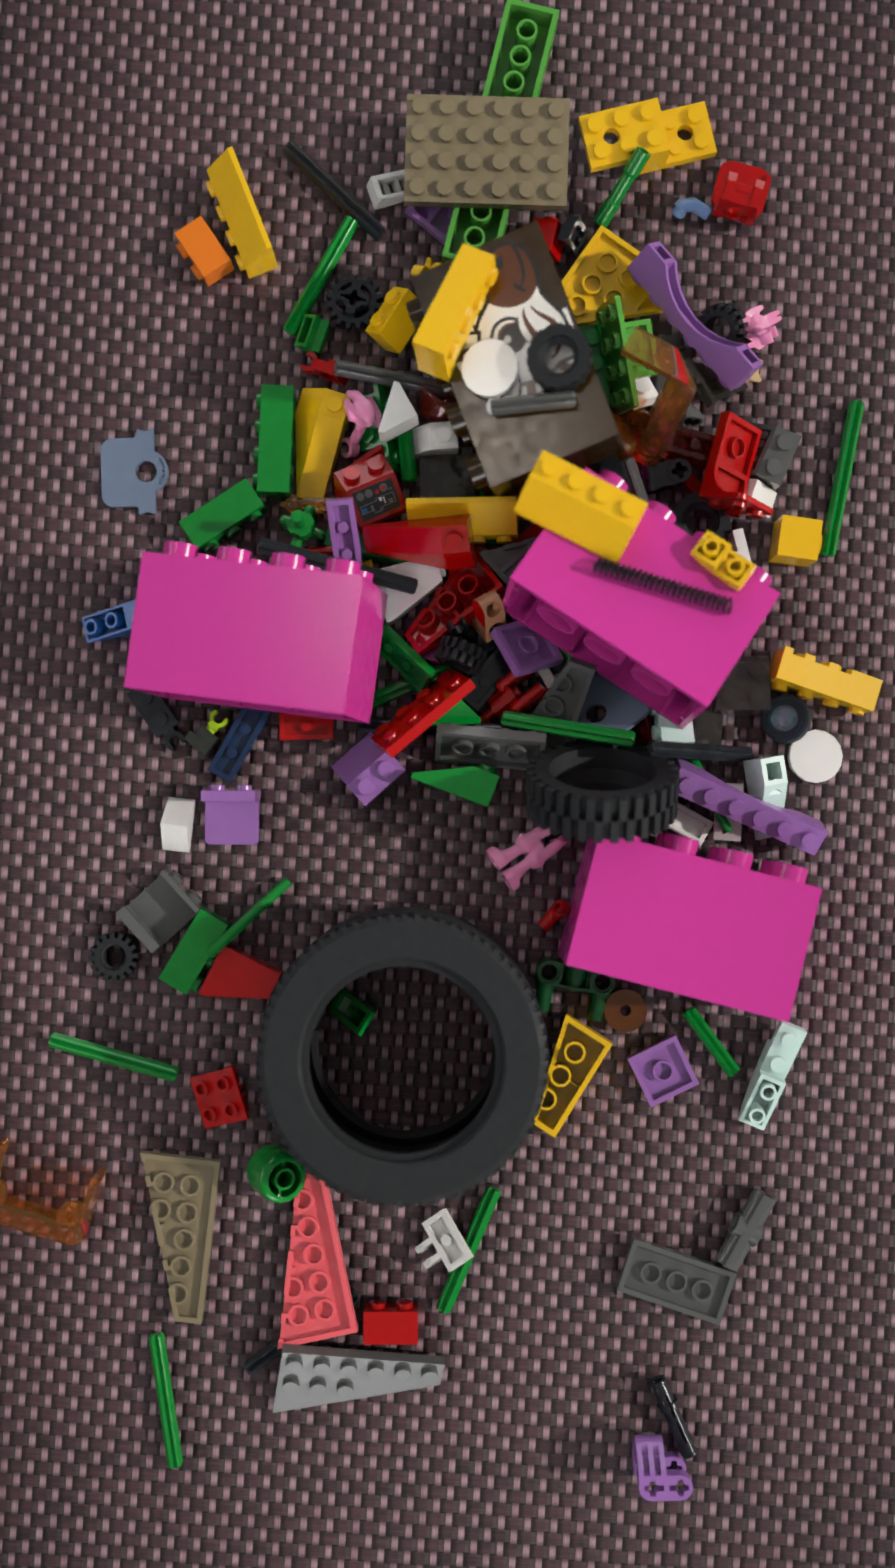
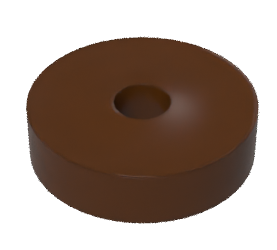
[603,988,647,1032]

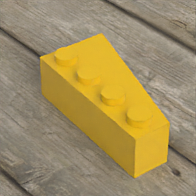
[764,646,883,716]
[534,1013,612,1138]

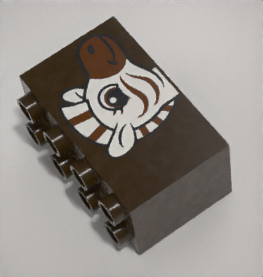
[406,220,628,501]

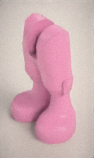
[485,826,568,892]

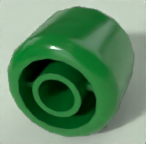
[247,1144,306,1204]

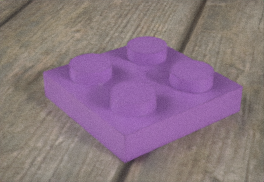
[490,621,564,678]
[626,1034,699,1107]

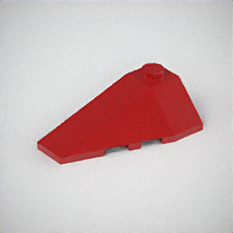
[362,514,477,570]
[405,550,506,655]

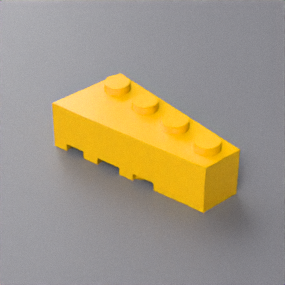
[412,243,498,382]

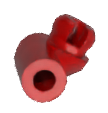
[537,900,571,932]

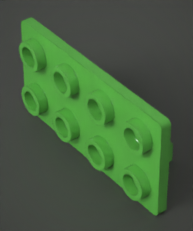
[596,295,660,415]

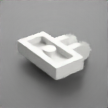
[415,1208,474,1272]

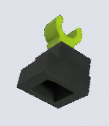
[184,710,229,757]

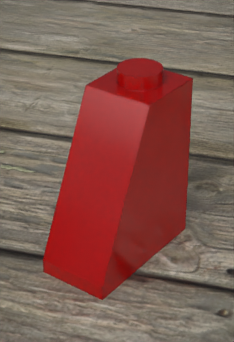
[198,944,284,999]

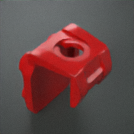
[711,161,771,227]

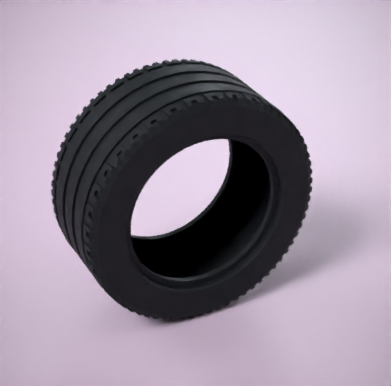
[256,906,549,1208]

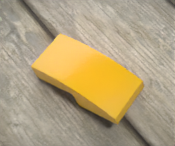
[690,530,756,592]

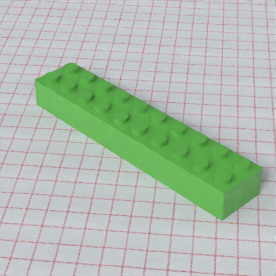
[442,0,560,263]

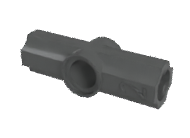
[715,1187,776,1272]

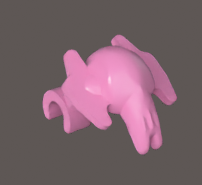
[743,305,782,350]
[341,390,382,458]

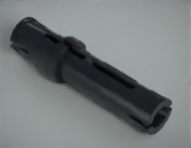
[649,1375,698,1459]

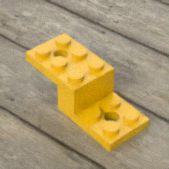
[578,97,717,175]

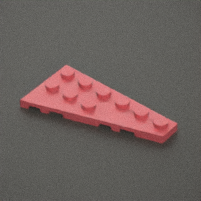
[278,1172,359,1349]

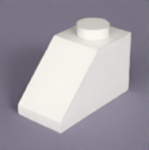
[412,421,458,459]

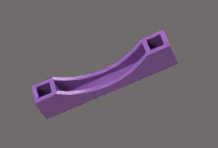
[627,241,763,391]
[674,758,828,856]

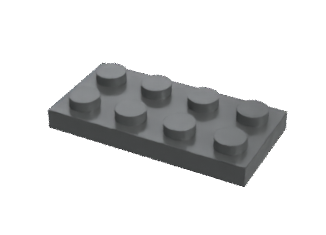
[434,723,547,771]
[616,1236,737,1325]

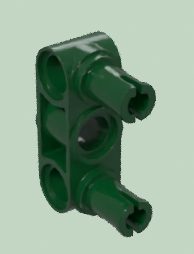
[534,956,615,1021]

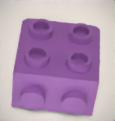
[201,785,260,845]

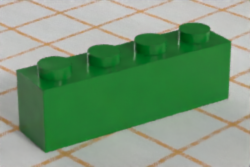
[253,384,296,498]

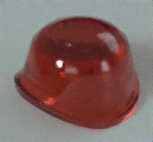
[419,390,457,423]

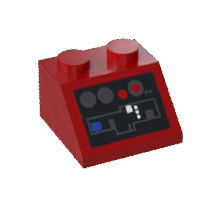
[333,453,407,531]

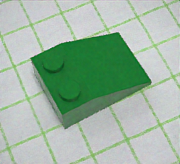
[411,764,499,807]

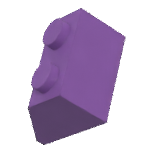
[331,732,406,806]

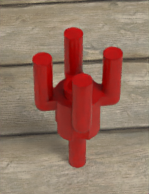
[479,671,548,722]

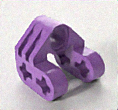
[632,1435,693,1501]

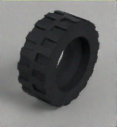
[526,323,593,392]
[672,491,731,539]

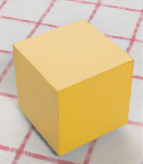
[768,515,823,568]

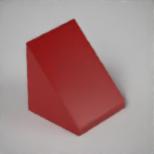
[681,474,702,495]

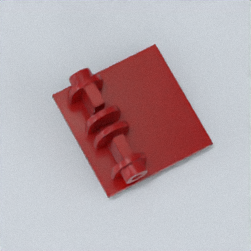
[189,1064,250,1129]

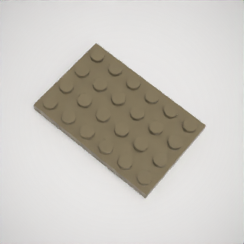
[404,94,570,211]

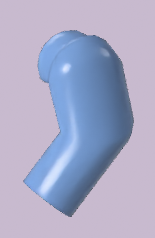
[672,197,713,220]

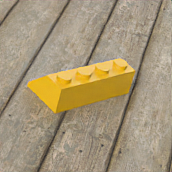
[205,146,278,279]
[513,450,649,564]
[406,496,519,544]

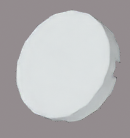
[461,338,519,399]
[787,730,843,783]

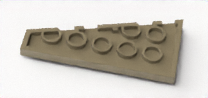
[140,1150,222,1324]

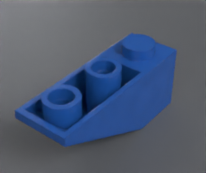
[82,599,136,643]

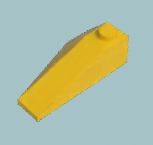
[295,388,353,505]

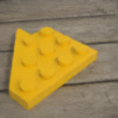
[561,225,663,326]

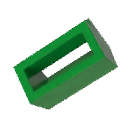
[294,314,331,358]

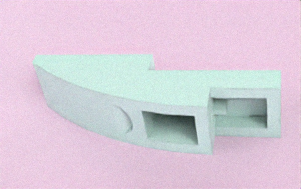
[738,1020,807,1131]

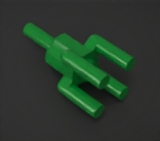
[279,504,326,548]

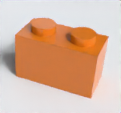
[174,216,235,287]

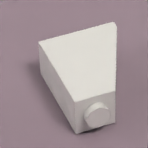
[377,562,446,626]

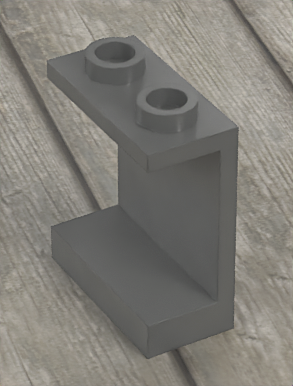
[115,869,203,953]

